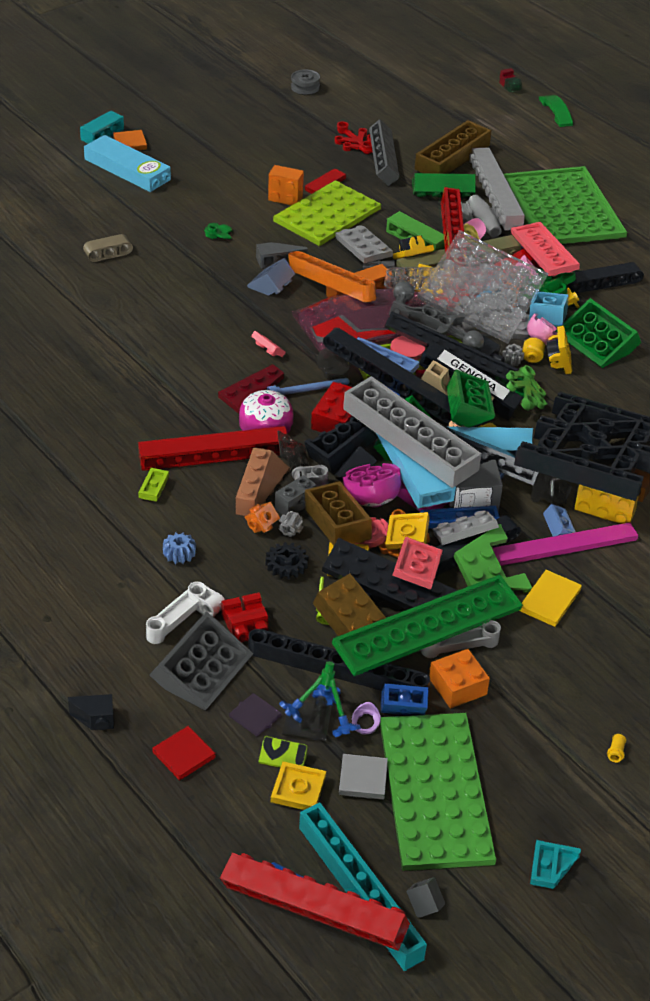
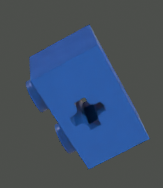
[381,684,428,716]

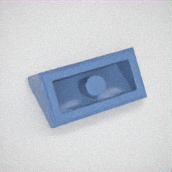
[543,504,576,537]

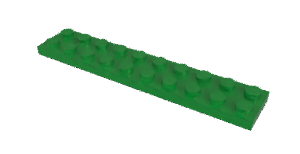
[332,575,523,676]

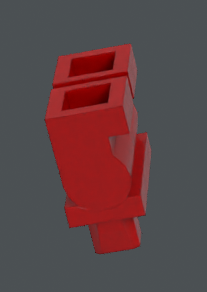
[221,592,268,642]

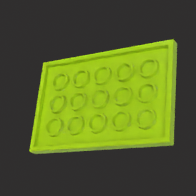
[273,180,381,246]

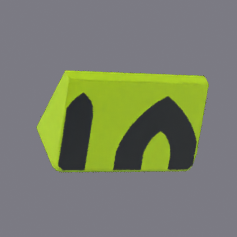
[259,736,308,768]

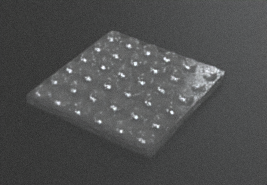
[417,230,548,344]

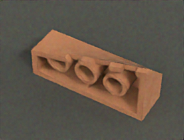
[236,448,290,516]

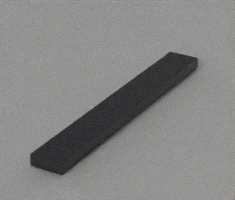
[384,311,519,384]

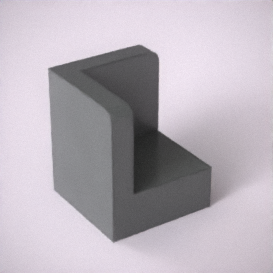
[406,877,445,918]

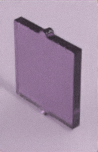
[229,693,281,736]

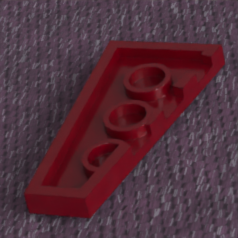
[218,364,284,414]

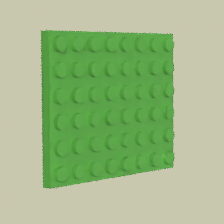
[503,166,627,244]

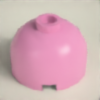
[527,313,558,345]

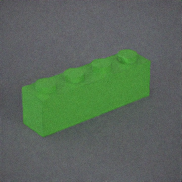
[386,211,445,252]

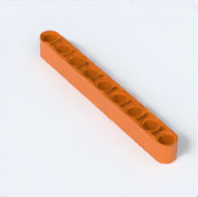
[288,251,376,302]

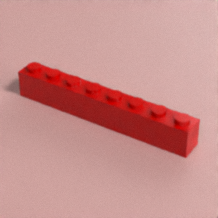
[138,426,289,471]
[220,853,410,951]

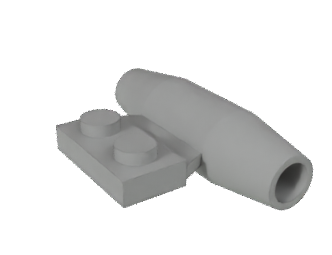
[468,195,502,238]

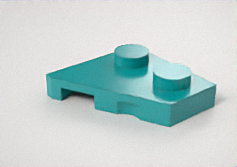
[530,840,581,889]

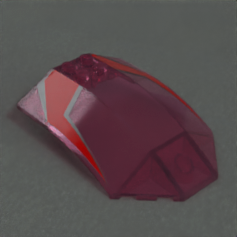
[292,289,443,361]

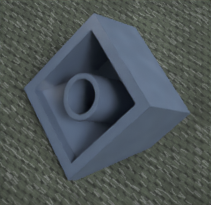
[247,258,296,295]

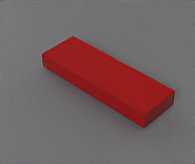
[305,169,346,194]

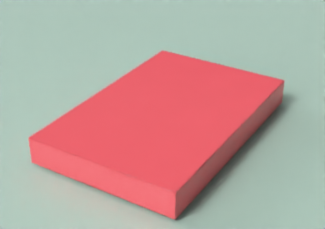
[392,537,443,590]

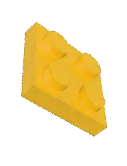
[385,512,430,550]
[271,762,326,810]

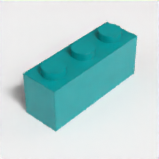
[80,111,124,144]

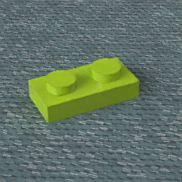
[138,468,169,502]

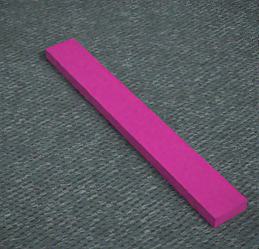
[492,523,638,566]

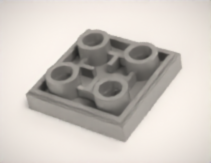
[339,754,388,799]

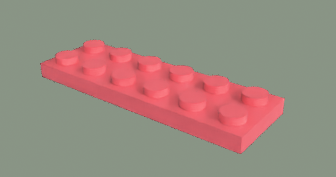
[511,222,580,276]

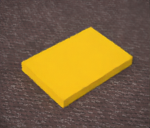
[519,570,582,627]

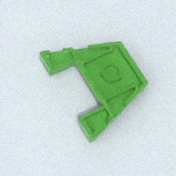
[454,524,532,593]

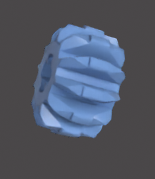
[163,532,196,564]

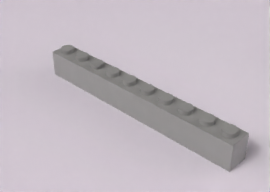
[469,148,525,230]

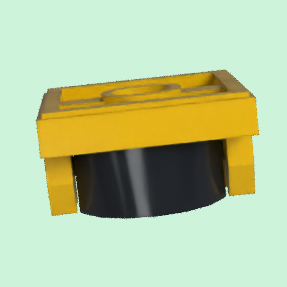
[393,235,434,260]
[547,326,572,374]

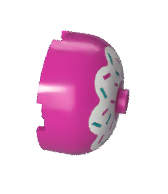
[239,390,294,434]
[343,463,402,507]

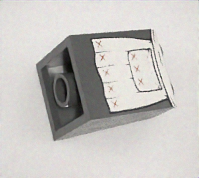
[448,460,503,513]

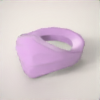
[352,702,381,734]

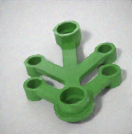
[506,365,547,411]

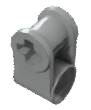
[292,465,328,487]

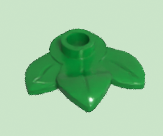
[204,223,233,239]

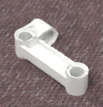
[146,582,225,644]

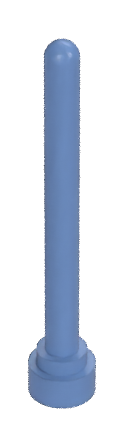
[267,378,350,395]

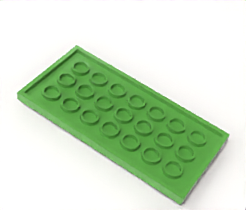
[380,713,496,871]

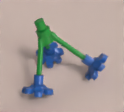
[279,661,361,737]

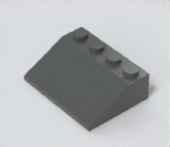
[149,611,253,710]

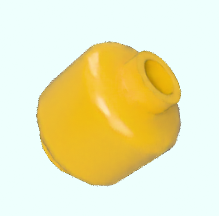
[522,338,545,363]

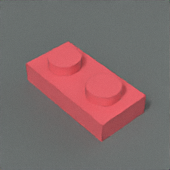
[251,331,286,358]

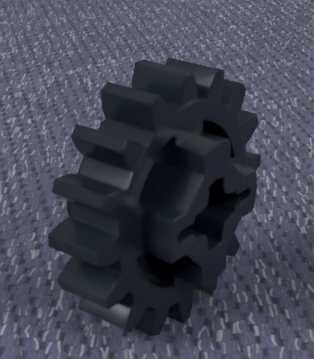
[265,542,309,579]

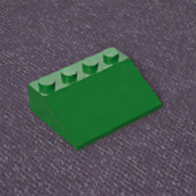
[555,298,641,368]

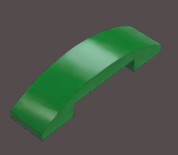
[539,95,573,127]

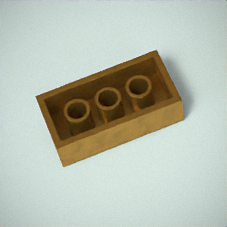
[305,481,372,546]
[313,573,386,636]

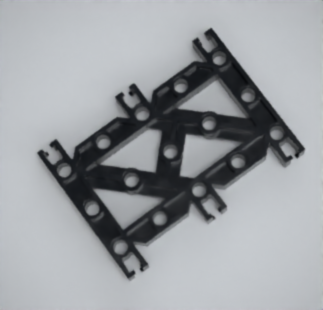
[514,391,650,501]

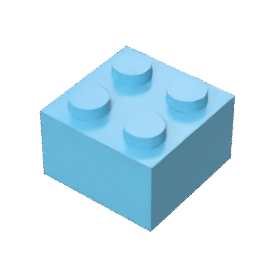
[529,291,569,327]

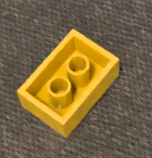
[574,485,639,524]

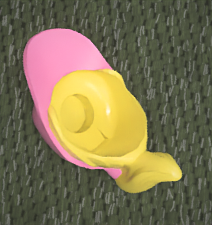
[463,218,486,244]

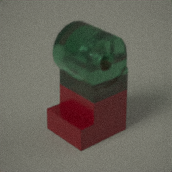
[499,68,522,92]

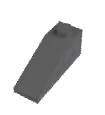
[256,242,308,269]

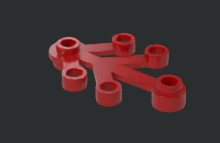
[335,121,373,154]

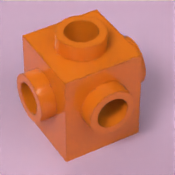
[245,502,280,533]

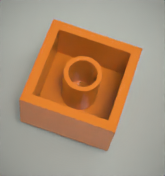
[268,165,304,205]
[429,649,490,709]

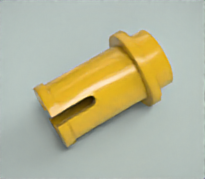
[607,734,626,763]

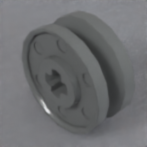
[291,69,320,95]

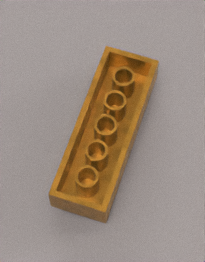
[415,120,492,174]

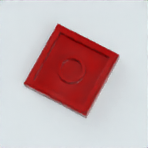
[152,726,215,781]

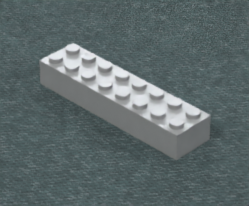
[343,376,482,488]

